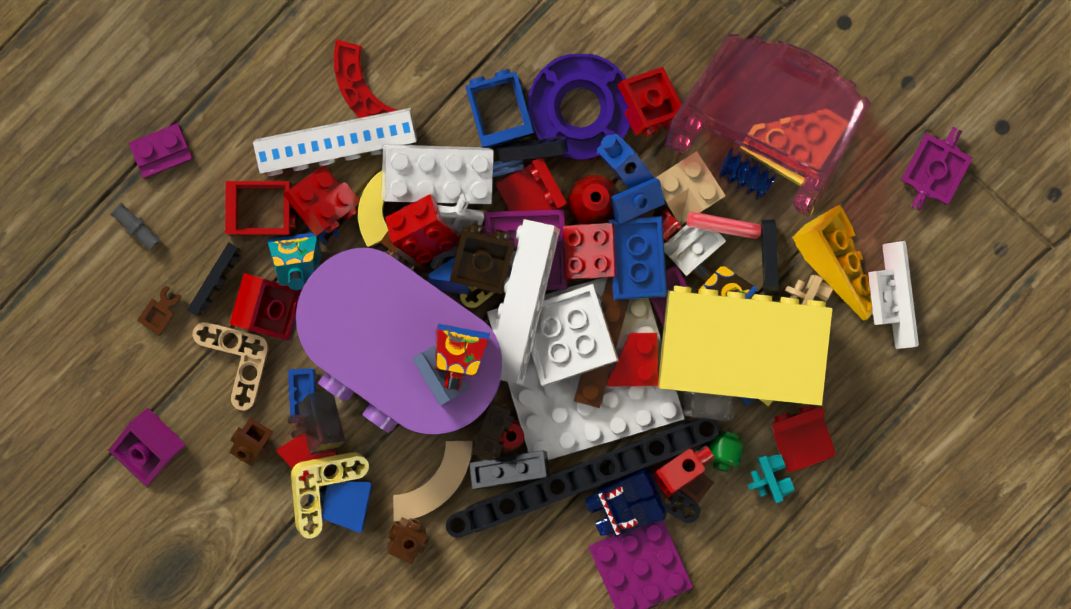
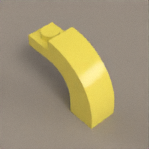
[358,171,388,248]

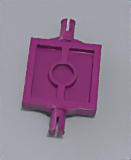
[900,127,973,212]

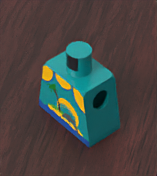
[267,233,322,290]

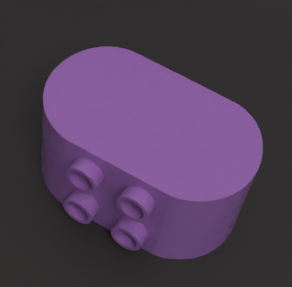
[296,248,502,434]

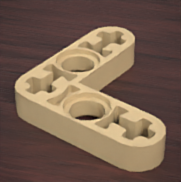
[193,322,269,411]

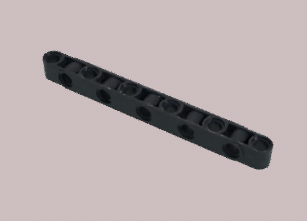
[446,416,719,538]

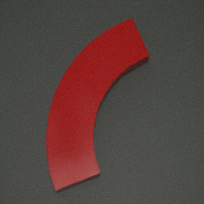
[334,39,398,118]

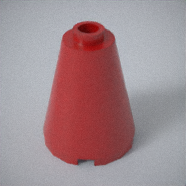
[568,175,619,225]

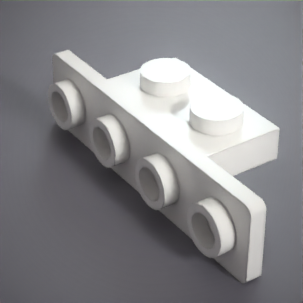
[868,241,919,349]

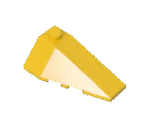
[792,205,873,321]

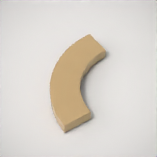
[393,441,473,522]

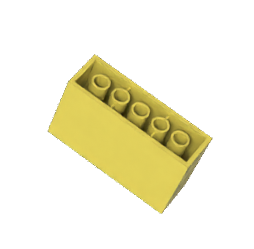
[658,286,832,406]

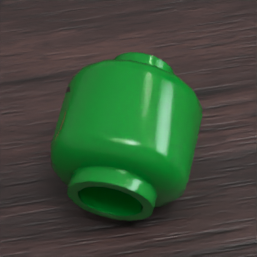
[708,431,744,472]

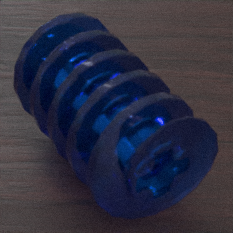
[718,147,777,201]

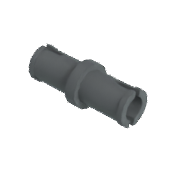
[110,202,161,251]

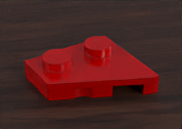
[606,333,658,387]

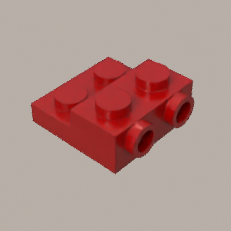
[617,66,686,138]
[283,165,360,237]

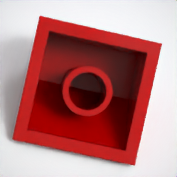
[229,273,302,341]

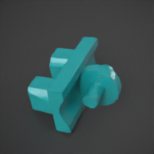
[747,454,795,503]

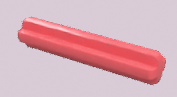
[687,212,762,239]

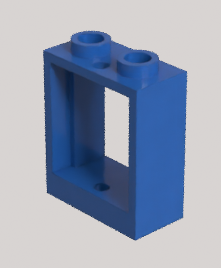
[465,69,534,148]

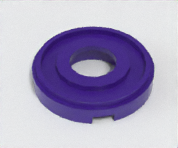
[528,54,630,160]

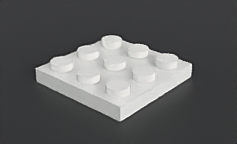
[531,284,619,386]

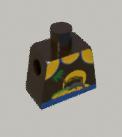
[692,262,758,299]

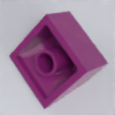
[108,407,186,487]

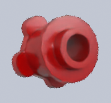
[661,208,683,242]
[499,420,525,451]

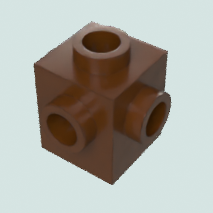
[229,418,273,467]
[387,517,428,564]

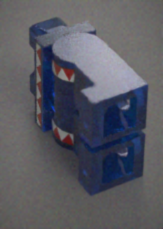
[585,467,667,537]

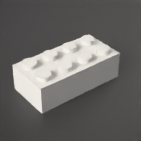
[381,145,493,204]

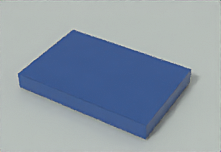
[608,217,667,300]

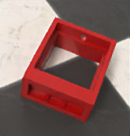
[225,181,296,236]

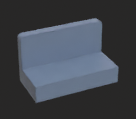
[412,345,468,406]

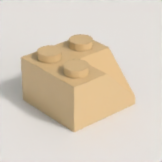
[656,151,726,225]

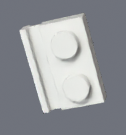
[664,212,726,276]

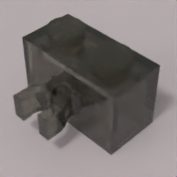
[288,391,345,455]

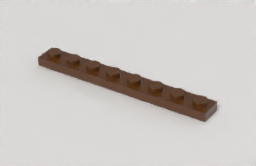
[573,208,655,408]

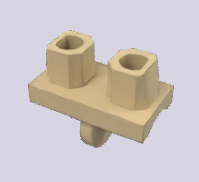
[785,275,833,305]

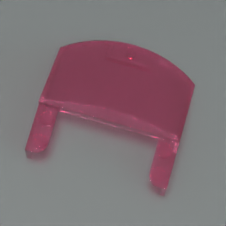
[665,34,871,217]

